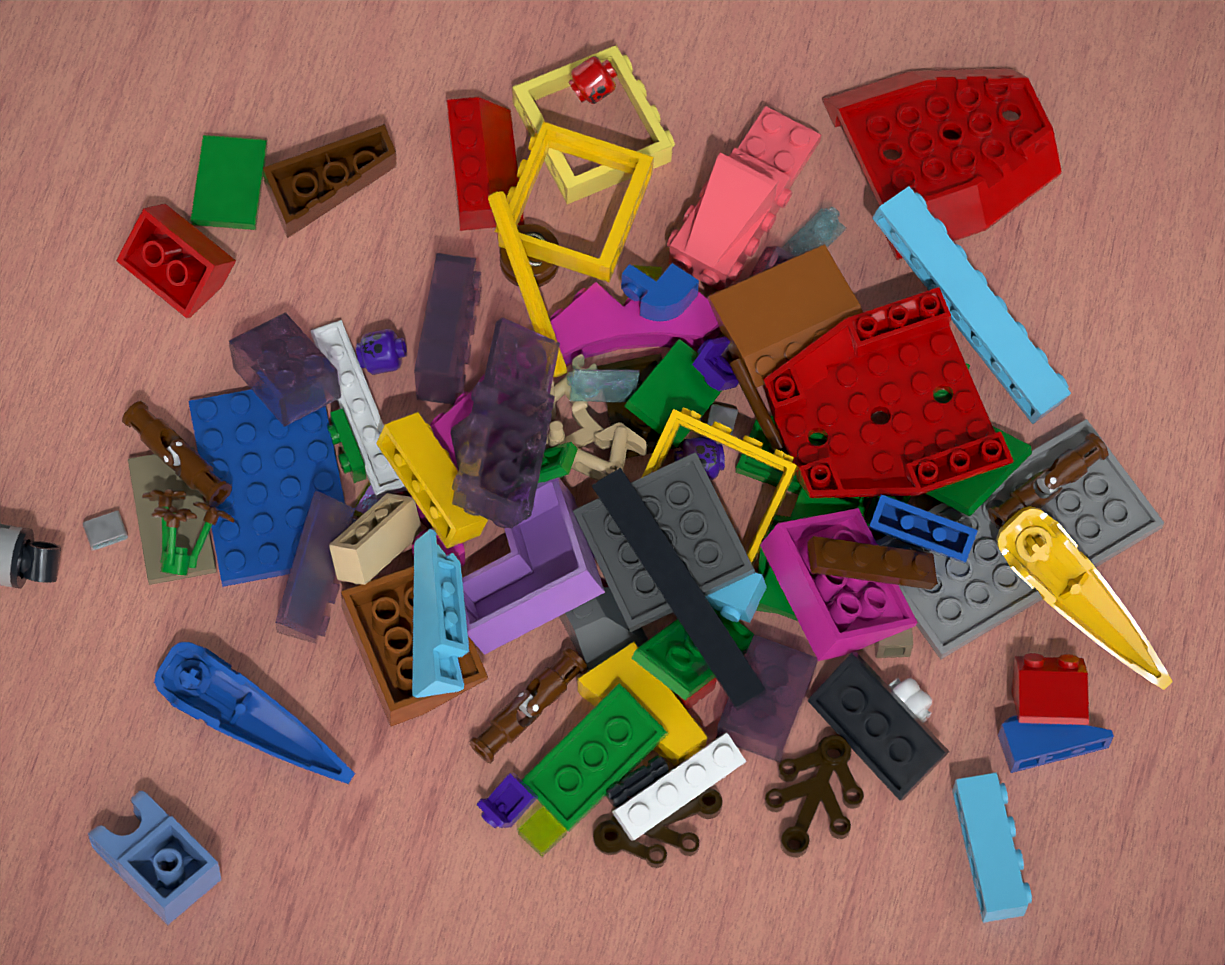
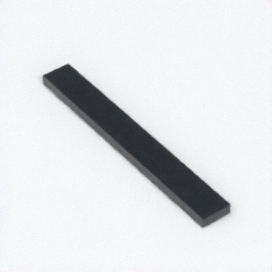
[592,467,767,711]

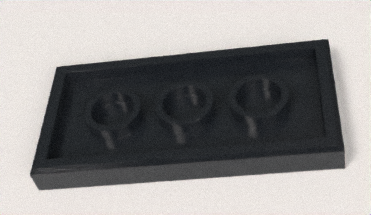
[807,652,950,801]

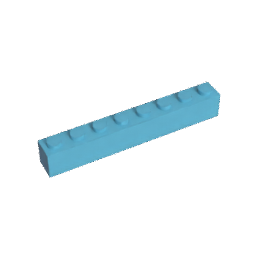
[872,186,1071,424]

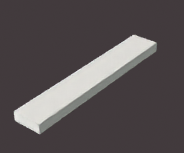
[310,320,407,499]

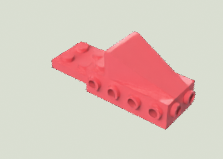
[667,106,821,291]

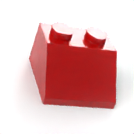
[1012,653,1089,725]

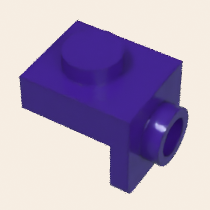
[692,337,739,391]
[476,773,538,828]

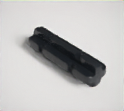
[606,755,669,807]

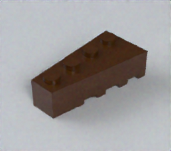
[263,124,396,238]

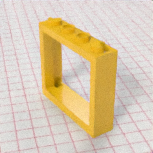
[494,122,654,283]
[641,407,798,566]

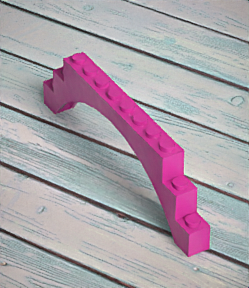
[409,282,722,567]

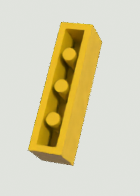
[376,412,489,549]

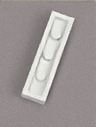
[612,733,746,841]

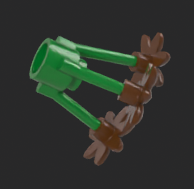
[142,489,235,576]

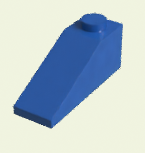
[998,715,1114,773]

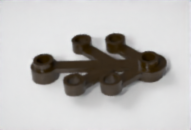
[765,735,864,858]
[593,771,723,868]

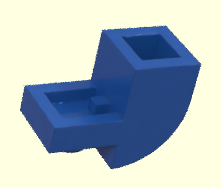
[621,263,699,322]

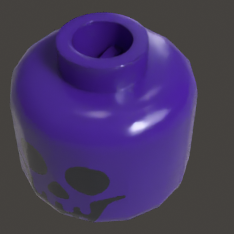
[356,329,407,375]
[674,437,725,480]

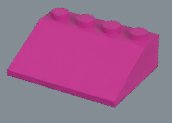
[760,508,918,661]

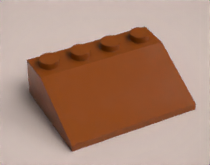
[707,244,863,388]
[341,566,488,727]

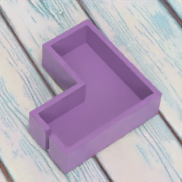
[462,478,605,655]

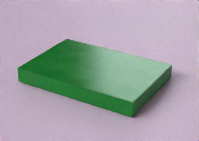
[191,135,268,230]
[624,339,722,448]
[926,426,1032,517]

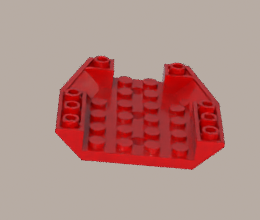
[823,68,1062,260]
[763,287,1013,498]

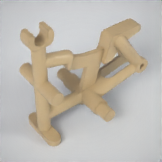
[499,354,647,481]

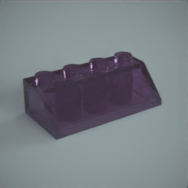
[275,491,357,644]

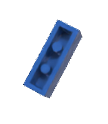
[869,494,978,564]

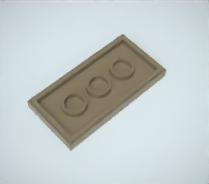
[128,447,216,585]

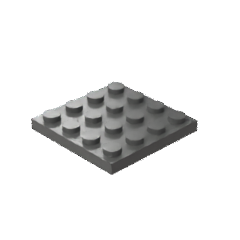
[573,452,755,632]

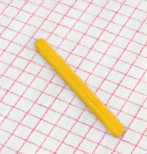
[488,191,567,377]

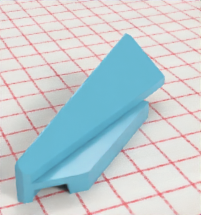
[412,529,469,698]

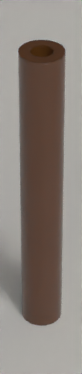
[729,358,785,453]

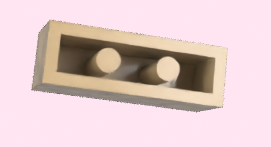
[329,493,422,585]

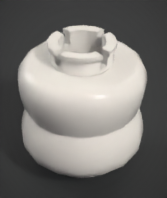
[888,678,932,723]

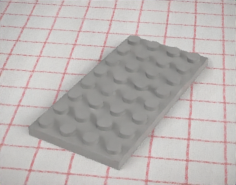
[876,419,1164,660]

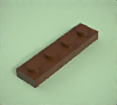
[807,536,938,590]

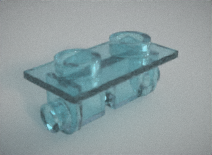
[779,207,846,259]
[567,369,639,402]

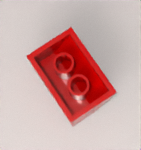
[116,203,236,319]

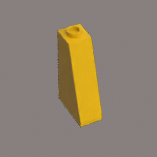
[577,642,707,766]

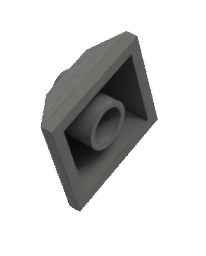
[559,587,648,672]

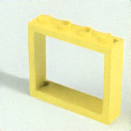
[512,45,675,204]

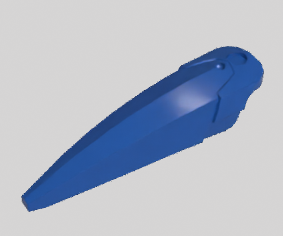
[154,642,355,784]

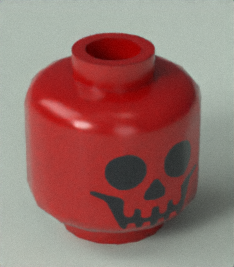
[569,56,618,104]

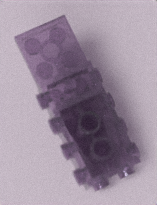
[450,317,560,528]

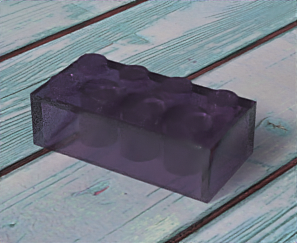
[414,253,482,405]

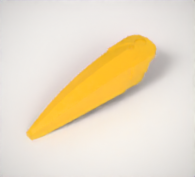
[996,506,1173,690]

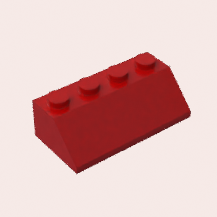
[447,97,524,231]

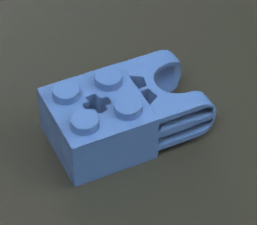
[88,791,222,925]

